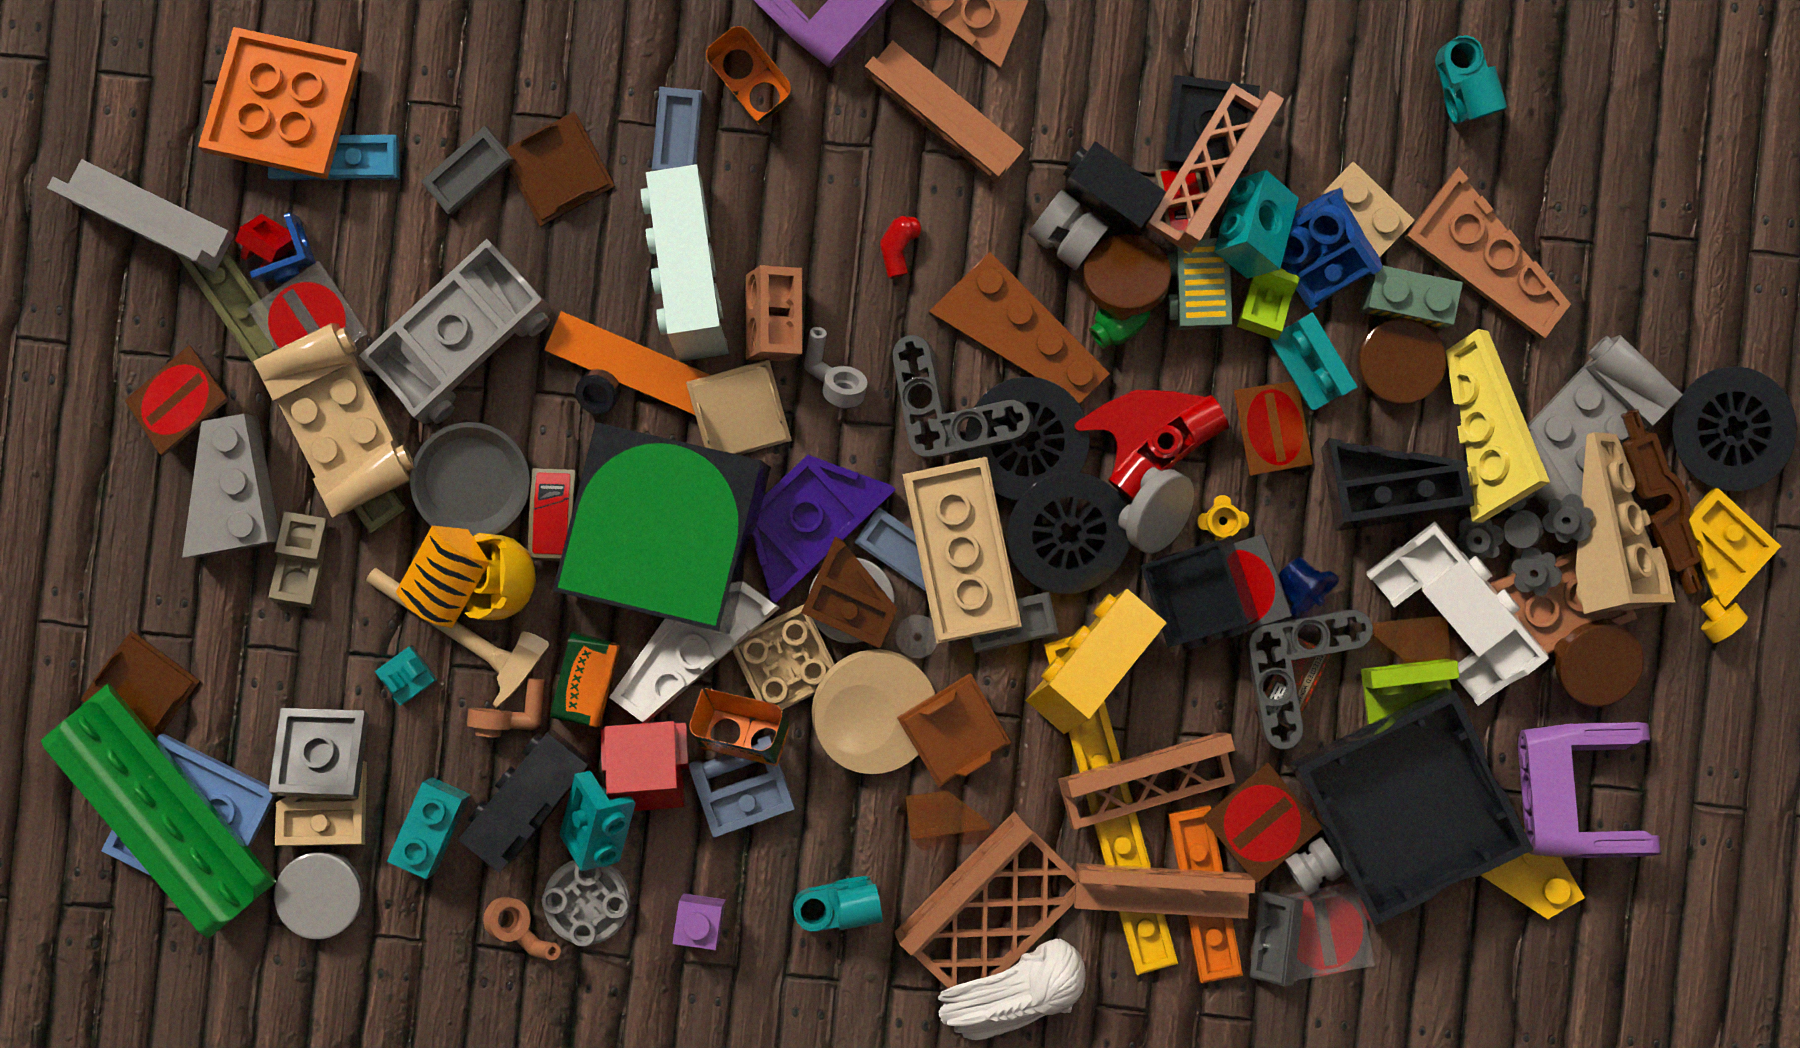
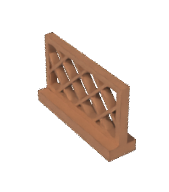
[894,811,1076,988]

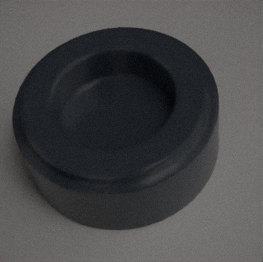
[575,369,621,415]

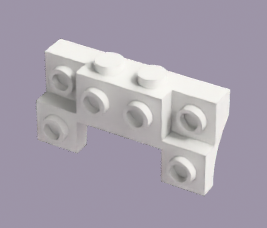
[1367,521,1549,706]

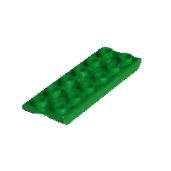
[41,683,277,939]

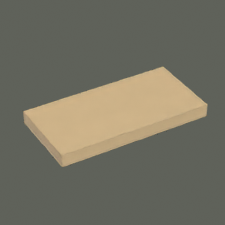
[902,457,1022,643]

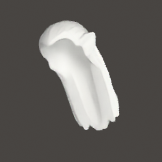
[938,939,1086,1040]

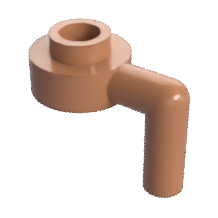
[467,678,545,737]
[483,897,561,960]

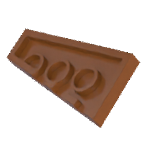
[929,252,1110,403]

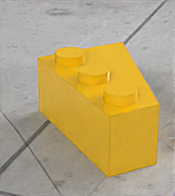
[1025,589,1167,734]

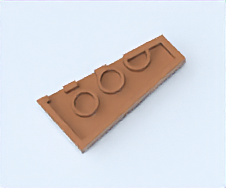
[911,0,1029,68]
[1404,167,1571,340]

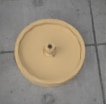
[812,649,935,774]

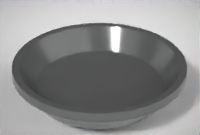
[410,422,530,536]

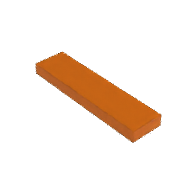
[544,311,710,415]
[1167,805,1243,983]

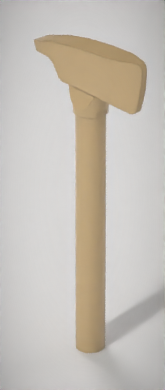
[366,568,550,708]

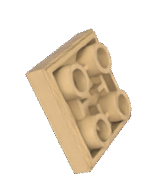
[732,604,835,710]

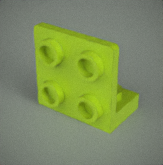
[1361,658,1459,724]

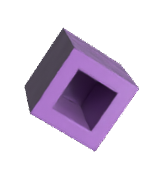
[672,893,726,950]

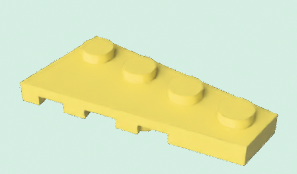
[1446,329,1550,523]

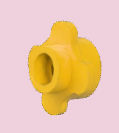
[1197,495,1249,540]

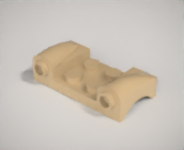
[253,323,414,518]

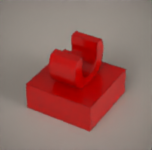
[235,214,294,268]

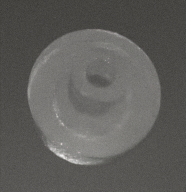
[896,615,938,658]

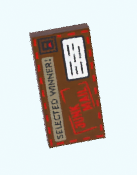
[1253,637,1332,730]

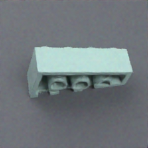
[640,164,729,362]

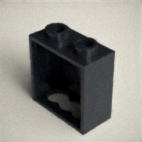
[1063,141,1167,235]
[1141,535,1259,651]

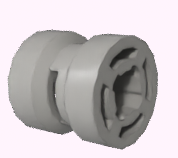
[1284,837,1344,896]

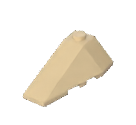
[1575,432,1675,614]

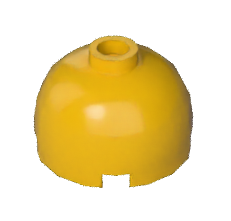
[465,533,536,620]

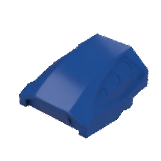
[1282,187,1383,310]

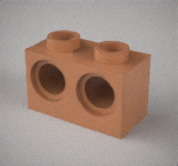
[746,265,802,362]

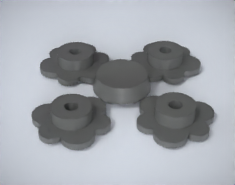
[1456,491,1594,596]

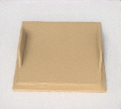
[686,359,792,455]

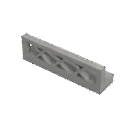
[47,159,234,273]

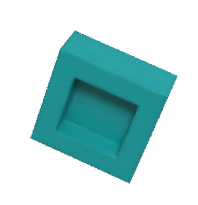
[375,645,438,706]

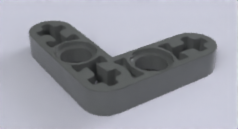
[893,335,1033,459]
[1246,610,1373,749]

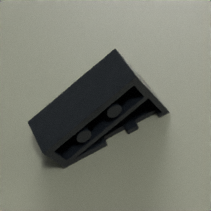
[1321,438,1474,531]
[458,730,593,873]

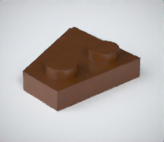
[801,537,898,648]

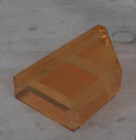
[1371,615,1451,663]
[905,790,990,839]

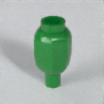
[1089,300,1163,349]

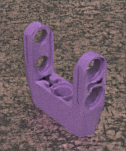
[754,0,895,68]
[1518,722,1661,858]

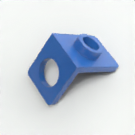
[250,212,316,283]

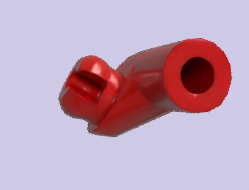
[880,216,921,279]

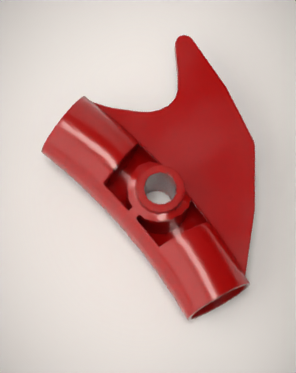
[1074,390,1229,501]

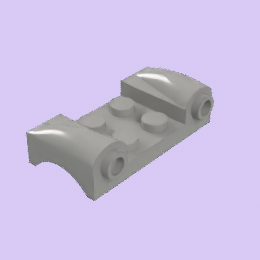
[359,239,551,424]
[1527,335,1683,519]

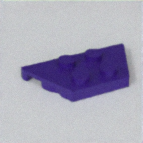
[752,455,896,603]

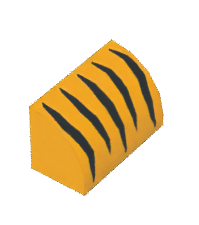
[396,525,490,628]

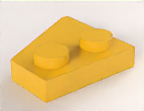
[1688,488,1781,607]
[1480,829,1585,919]

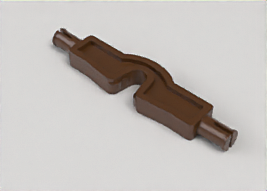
[1621,409,1703,594]

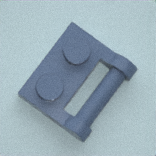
[689,735,795,838]

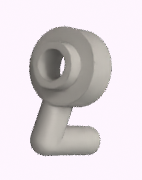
[804,327,867,408]

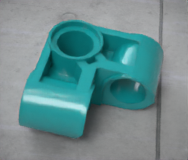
[1435,35,1508,124]
[793,876,883,931]

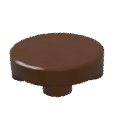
[1083,234,1171,320]
[1357,318,1446,404]
[1554,618,1644,707]

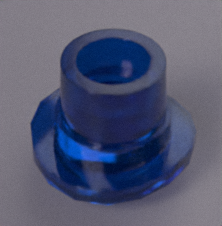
[1278,557,1339,619]

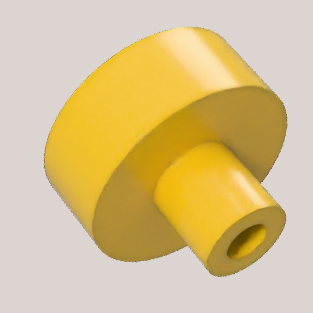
[1701,597,1748,643]

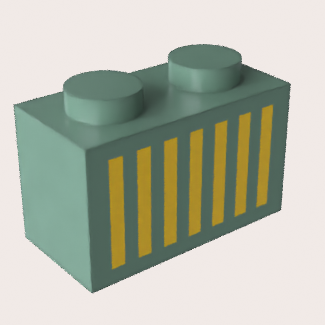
[1166,238,1232,330]
[1359,265,1463,329]

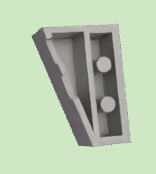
[182,414,279,558]

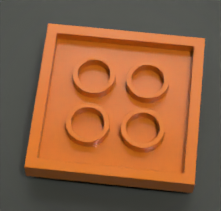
[198,27,361,179]

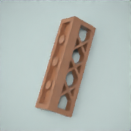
[865,40,1024,184]
[1146,83,1284,254]
[1058,732,1235,830]
[1074,863,1255,919]

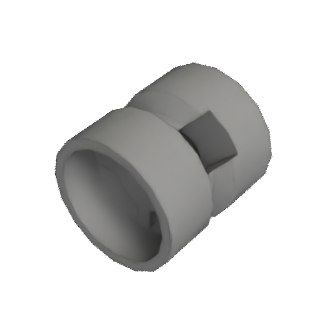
[1028,190,1109,271]

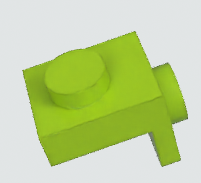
[1237,268,1300,340]

